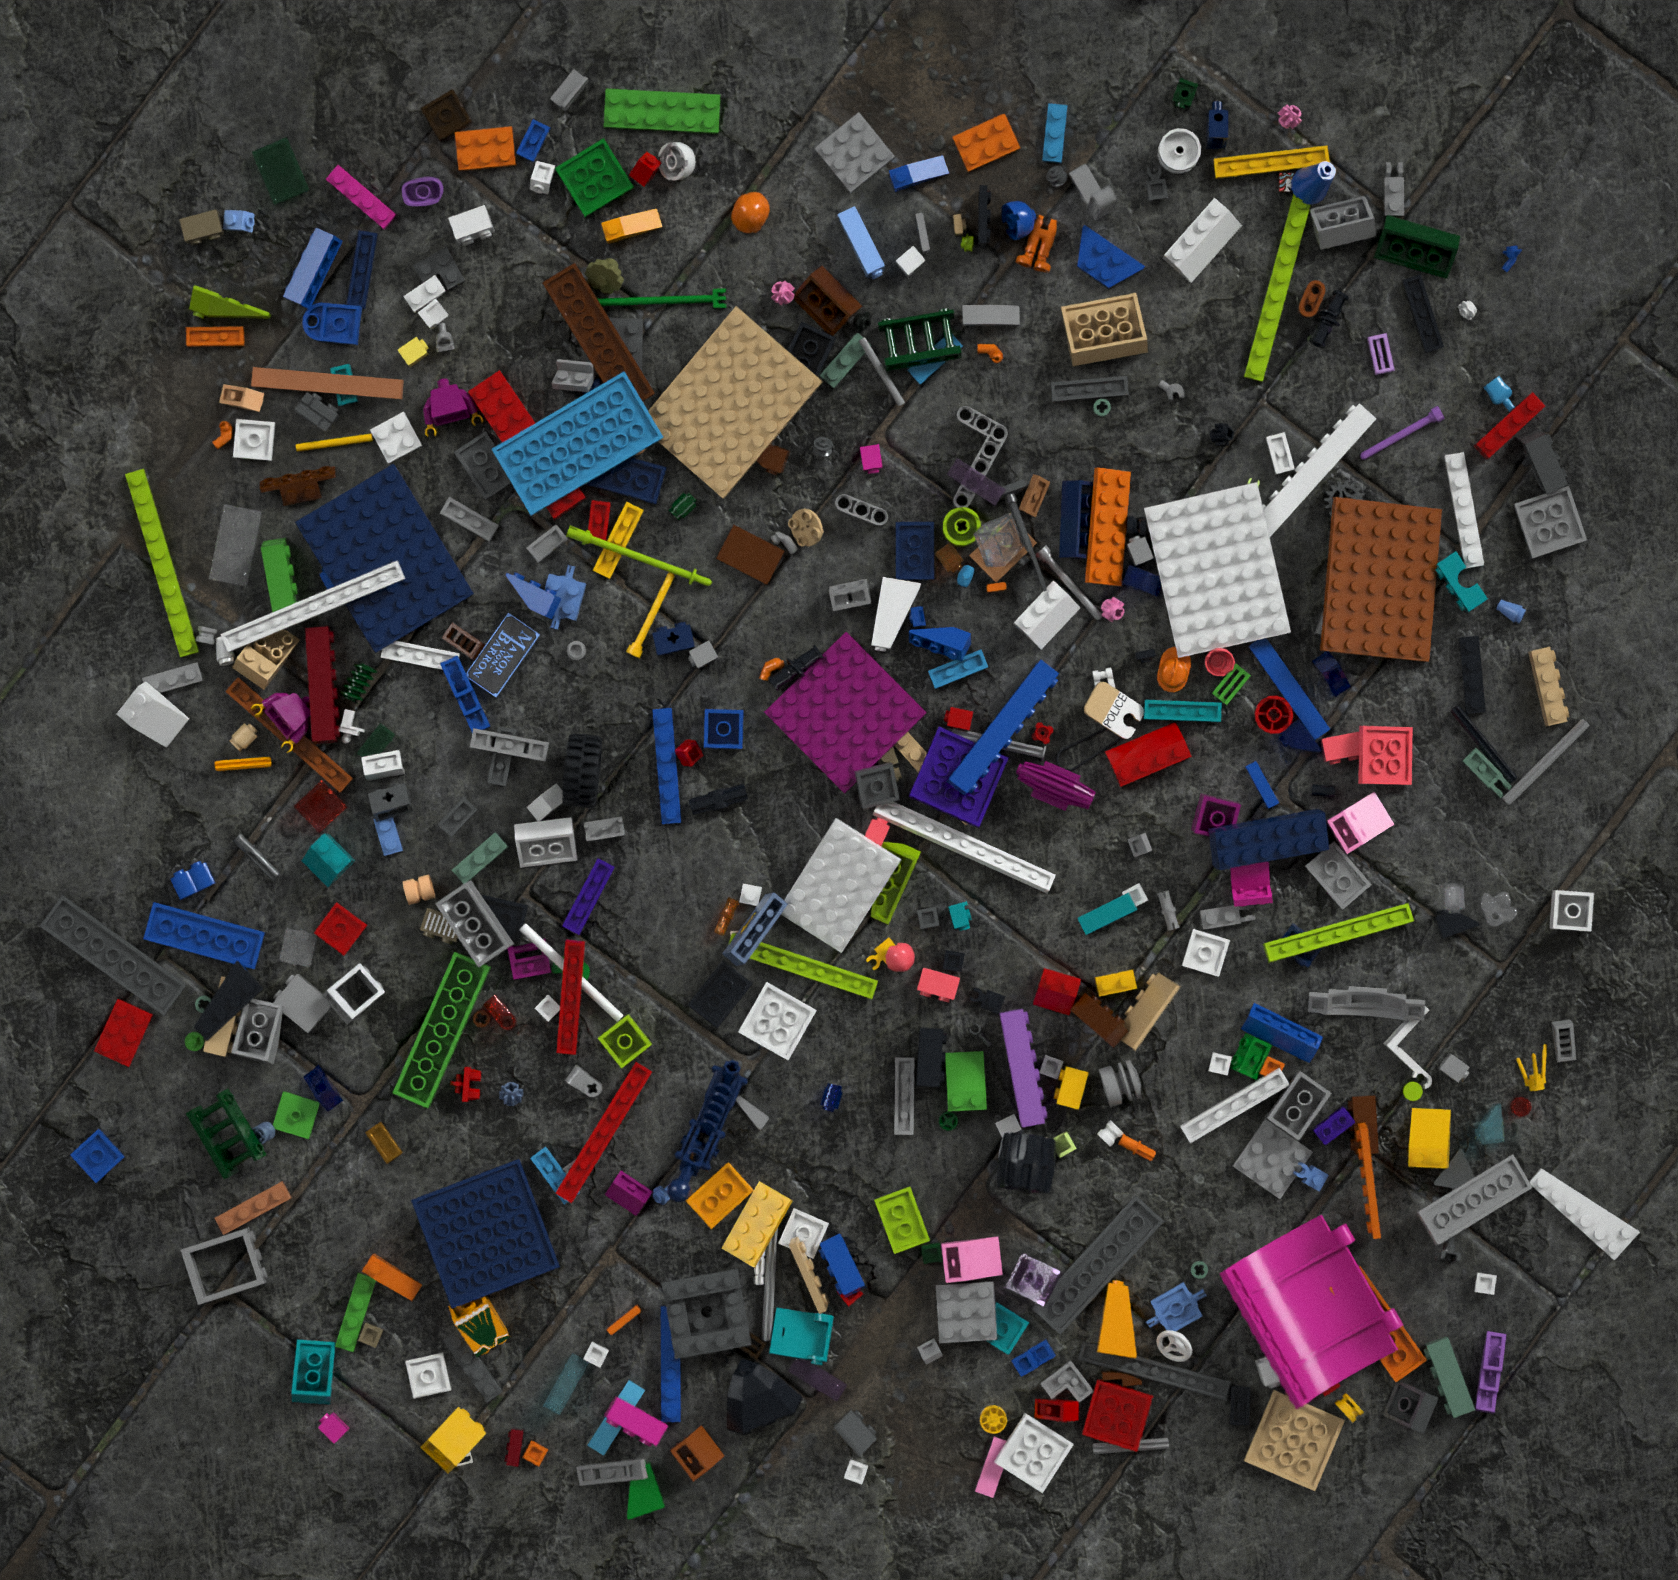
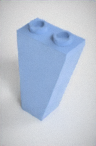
[837,206,885,279]

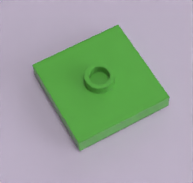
[273,1091,320,1139]

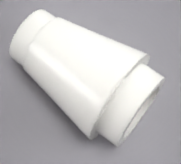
[216,636,235,666]

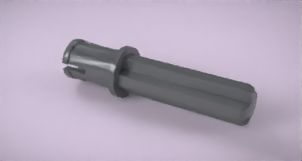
[233,833,280,881]

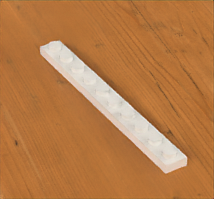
[221,561,405,652]
[873,802,1056,894]

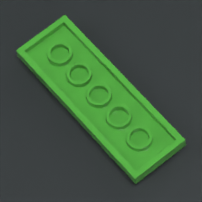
[604,89,720,134]

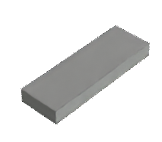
[440,497,499,542]

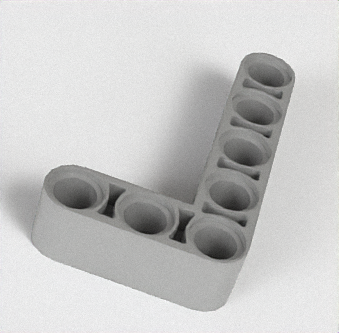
[1068,164,1117,221]
[953,406,1008,508]

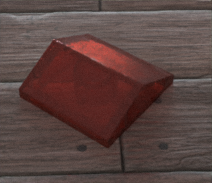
[294,780,347,833]

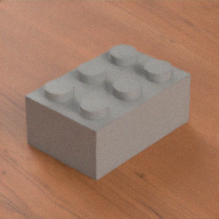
[1265,1070,1332,1141]

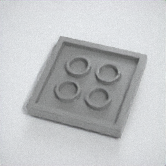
[814,112,895,194]
[1513,486,1587,559]
[1232,1119,1313,1199]
[936,1282,997,1343]

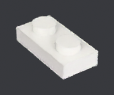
[403,275,446,313]
[1266,432,1295,475]

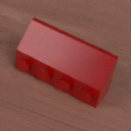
[1105,722,1192,787]

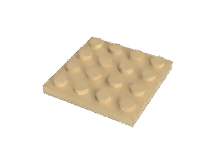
[1244,1389,1345,1491]

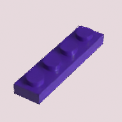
[562,858,615,935]

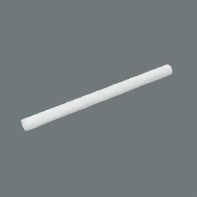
[519,923,623,1022]

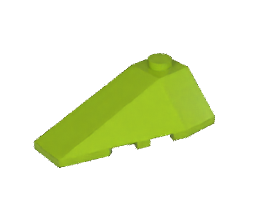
[189,285,271,319]
[871,842,921,925]

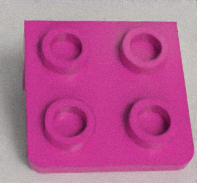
[1230,861,1273,907]

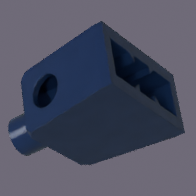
[1206,101,1228,149]

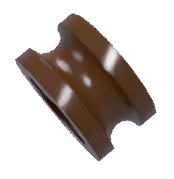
[473,1010,491,1028]

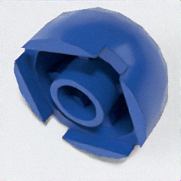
[1001,201,1036,240]

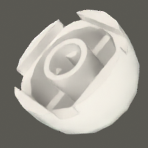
[658,142,696,181]

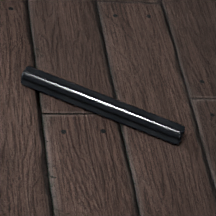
[1451,705,1517,784]

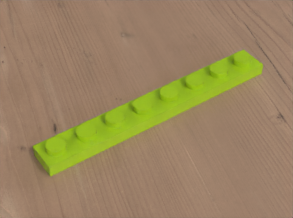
[1263,903,1414,963]
[728,933,878,999]

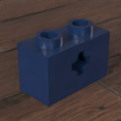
[652,622,695,656]

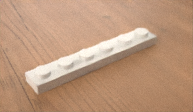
[1444,452,1484,569]
[1180,1067,1290,1143]

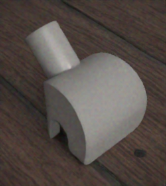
[436,323,455,352]
[1158,380,1185,401]

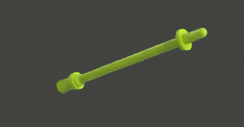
[566,525,712,586]

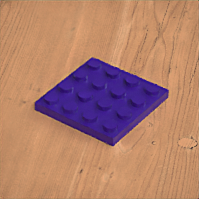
[908,726,1008,828]

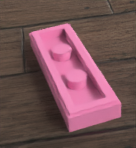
[975,1436,1006,1498]

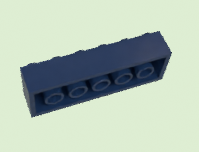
[1208,809,1329,870]

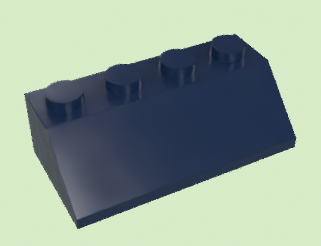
[1059,480,1093,560]

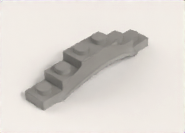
[1308,986,1425,1021]

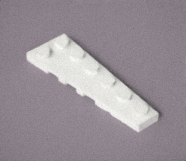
[1529,1168,1640,1260]

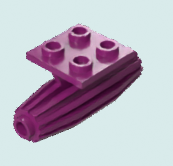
[1015,761,1096,811]

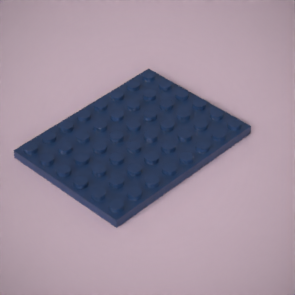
[295,464,474,654]

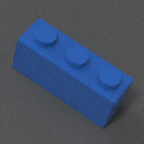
[818,1234,866,1298]

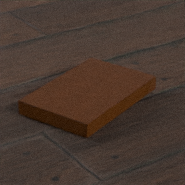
[716,525,785,585]

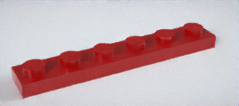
[556,940,585,1055]

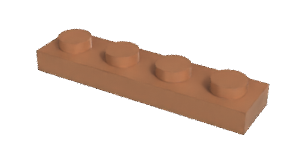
[215,1181,292,1235]

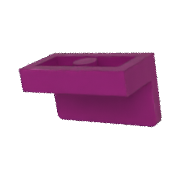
[605,1171,653,1216]

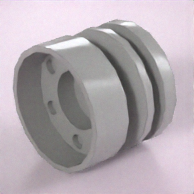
[1098,1060,1142,1107]

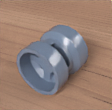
[252,1122,275,1144]

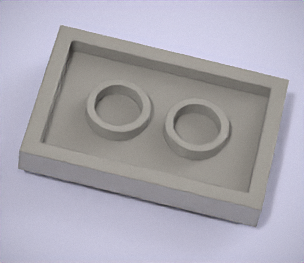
[1305,841,1371,910]

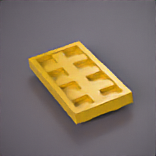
[722,1181,793,1268]

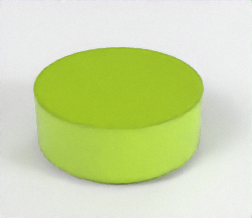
[1403,1082,1423,1101]

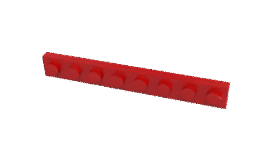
[555,1062,652,1203]

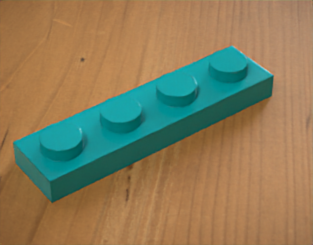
[1144,700,1222,722]

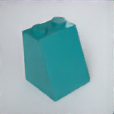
[301,833,355,888]

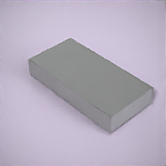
[915,213,930,254]
[526,525,568,563]

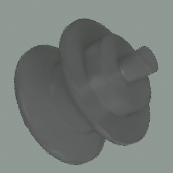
[1046,166,1068,187]
[813,437,833,457]

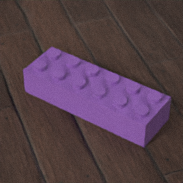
[999,1008,1047,1127]

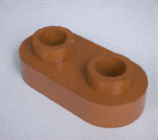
[1298,280,1326,318]

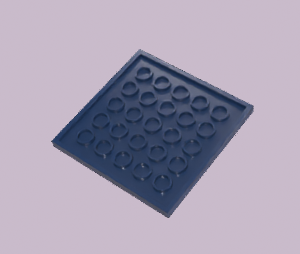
[411,1159,560,1309]

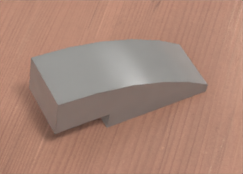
[962,305,1020,326]

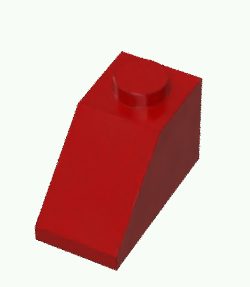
[1034,1399,1079,1422]

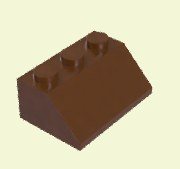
[793,266,862,336]

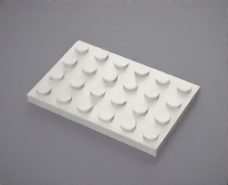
[781,818,901,953]

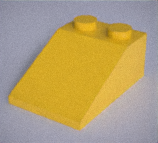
[1408,1108,1451,1168]

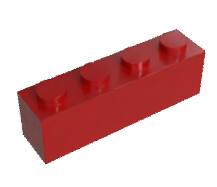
[1474,392,1545,460]

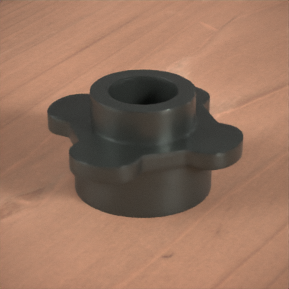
[853,311,871,333]

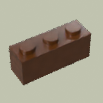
[1070,993,1129,1048]
[1347,1095,1379,1155]

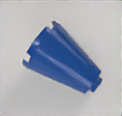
[1291,161,1335,205]

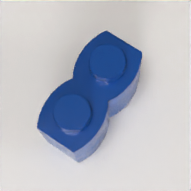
[170,861,216,900]

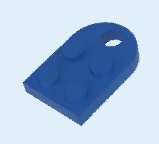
[302,303,362,345]

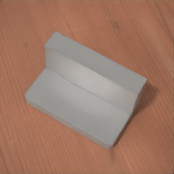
[550,69,589,111]

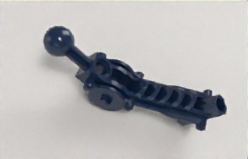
[667,1060,748,1203]

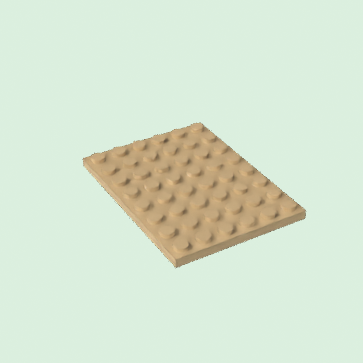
[648,306,823,499]

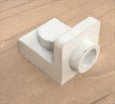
[530,161,555,194]

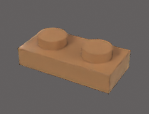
[1019,474,1050,517]

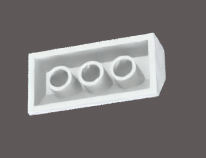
[1163,198,1242,283]

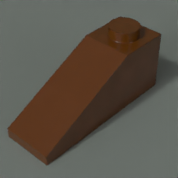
[756,444,790,475]

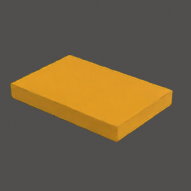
[686,1162,754,1229]

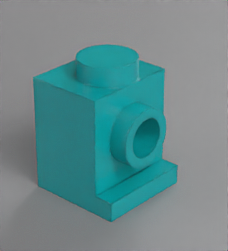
[948,901,972,931]

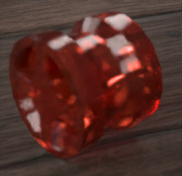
[1510,1097,1531,1116]

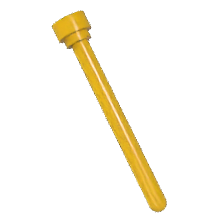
[626,572,675,658]

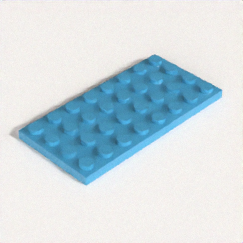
[492,371,664,516]

